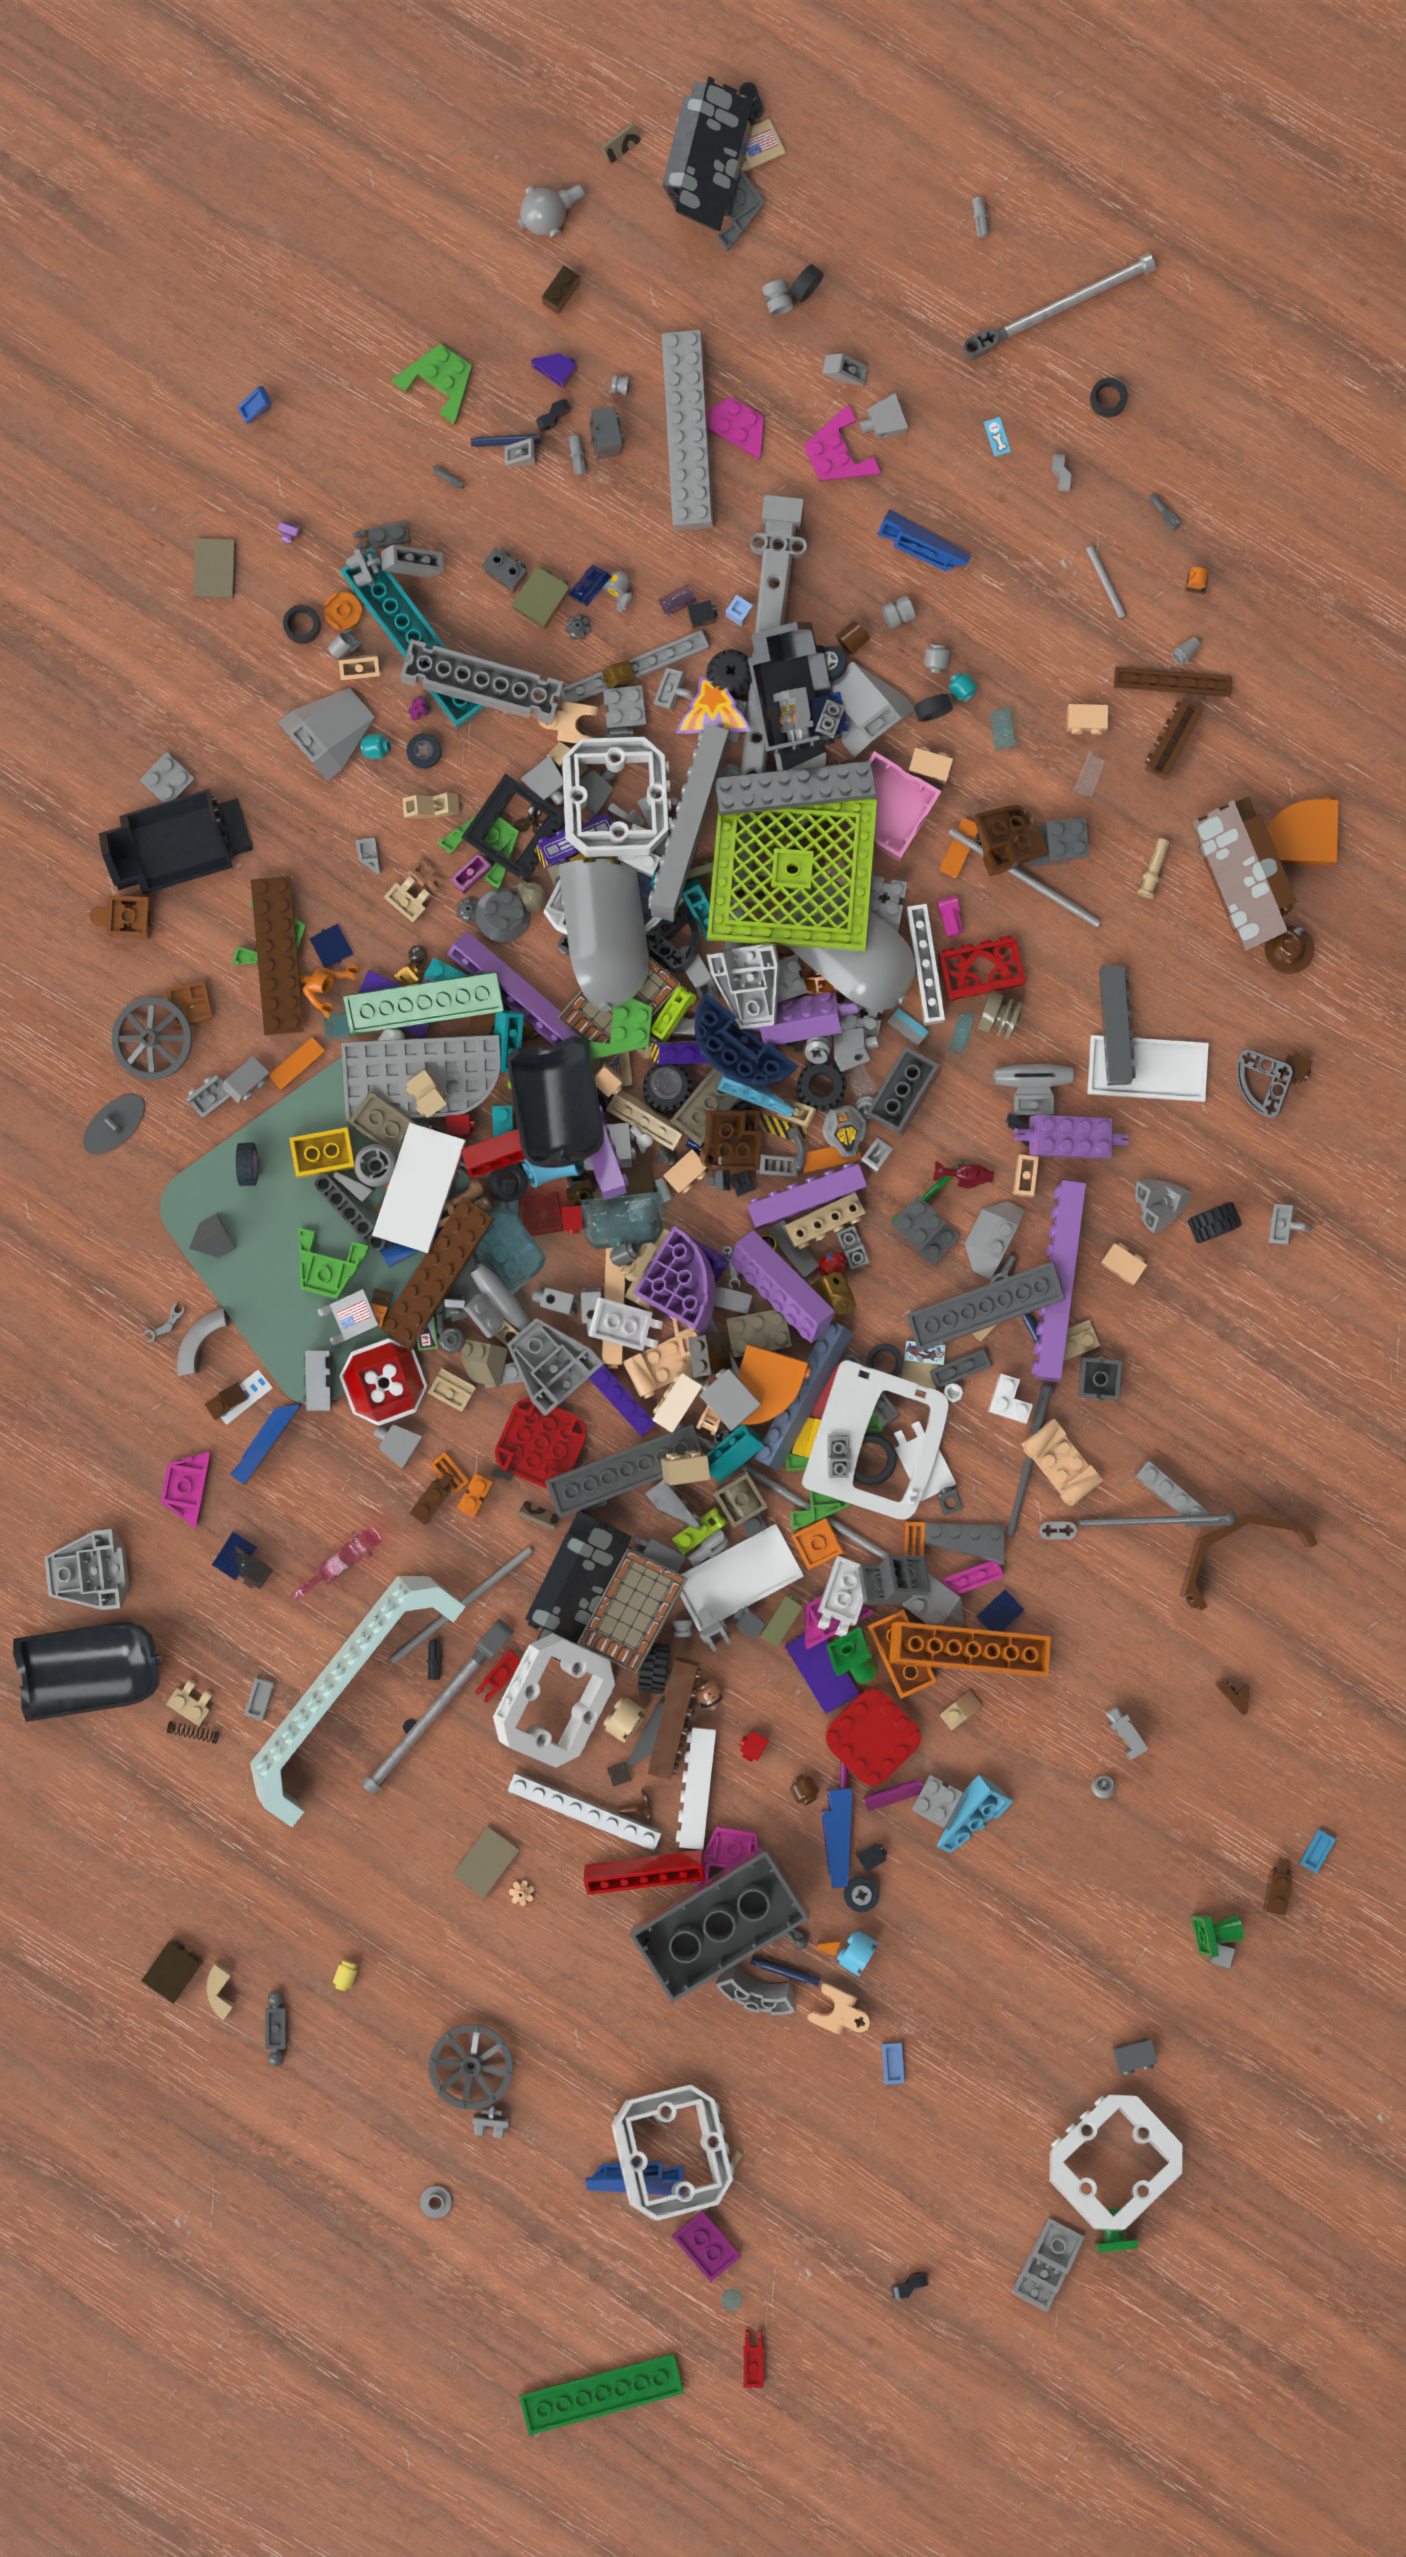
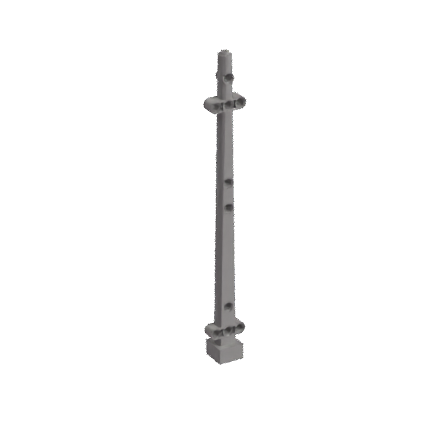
[723,495,807,950]

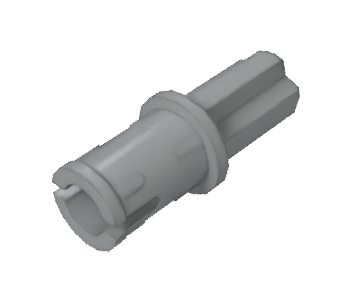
[972,197,989,238]
[568,435,586,475]

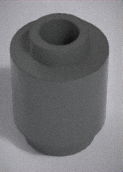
[605,727,634,738]
[610,1241,640,1267]

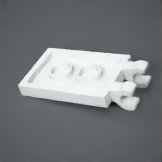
[588,1298,663,1351]
[893,1421,956,1501]
[817,1556,864,1637]

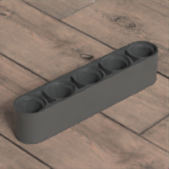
[314,1175,387,1252]

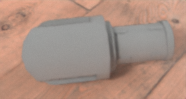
[687,1530,731,1567]

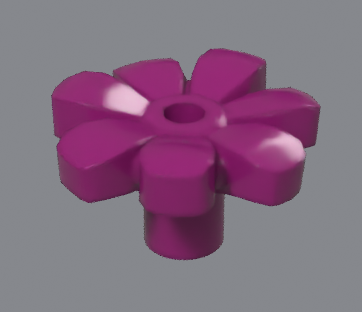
[408,696,430,721]

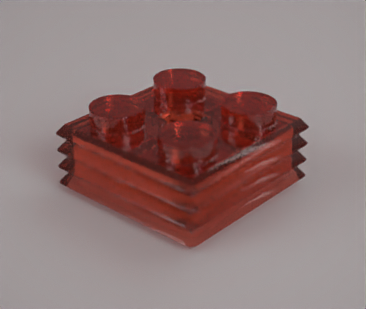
[519,1192,563,1237]

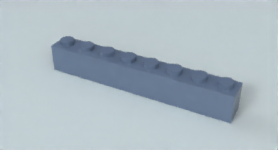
[754,1321,854,1472]

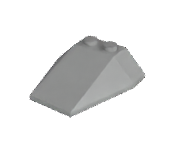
[707,943,779,1029]
[507,1318,604,1416]
[44,1529,130,1610]

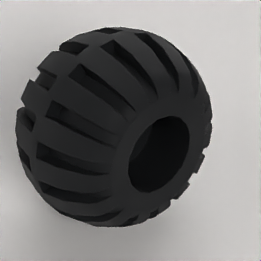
[706,649,752,698]

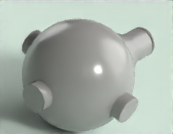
[517,184,585,238]

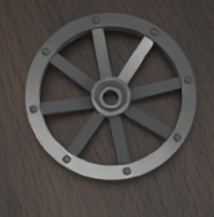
[112,997,193,1080]
[429,2024,513,2110]

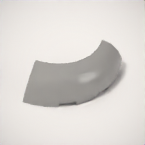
[177,1308,229,1377]
[715,1964,796,2015]

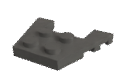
[717,171,765,252]

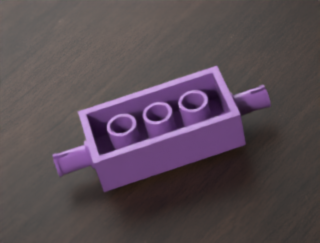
[746,992,859,1045]
[1013,1115,1129,1160]

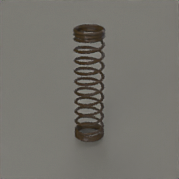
[167,1721,219,1744]

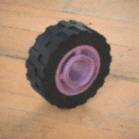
[236,1142,258,1186]

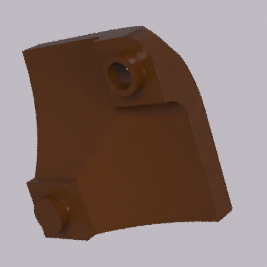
[973,805,1049,876]
[700,1108,762,1170]

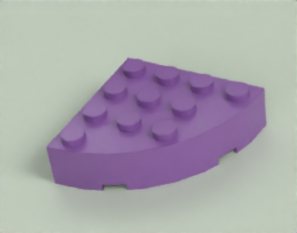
[633,1226,716,1335]

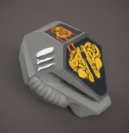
[822,1105,867,1158]

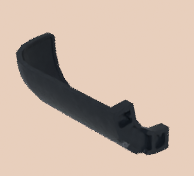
[506,1036,604,1168]
[13,1622,162,1722]

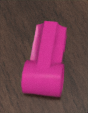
[937,896,964,937]

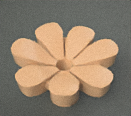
[509,1880,535,1906]

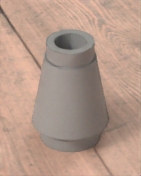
[1171,637,1200,665]

